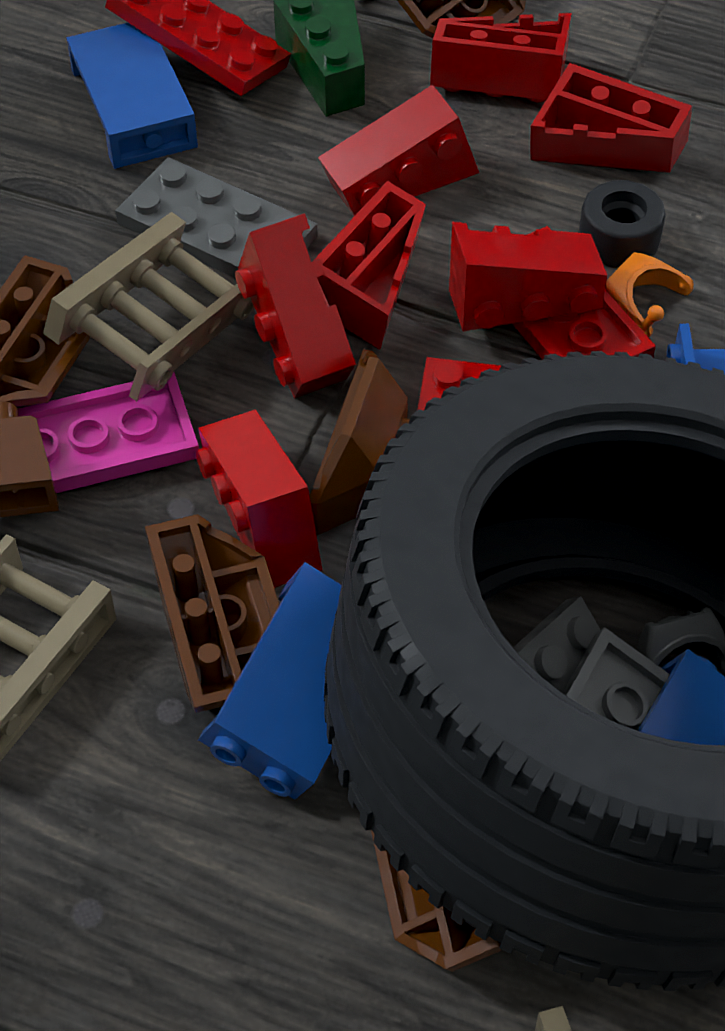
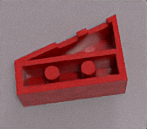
[430,13,572,102]
[530,63,692,173]
[318,85,479,216]
[313,181,426,350]
[235,213,356,399]
[449,222,607,332]
[195,409,323,588]

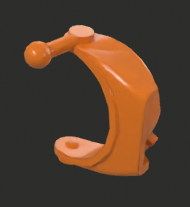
[605,252,694,337]

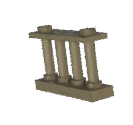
[43,212,255,402]
[0,534,117,761]

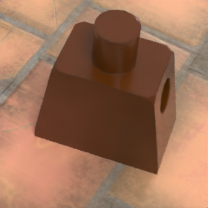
[0,401,59,517]

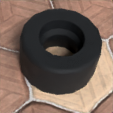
[579,180,666,268]

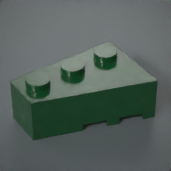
[273,0,365,117]

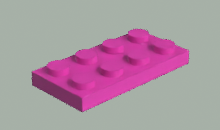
[18,372,199,493]

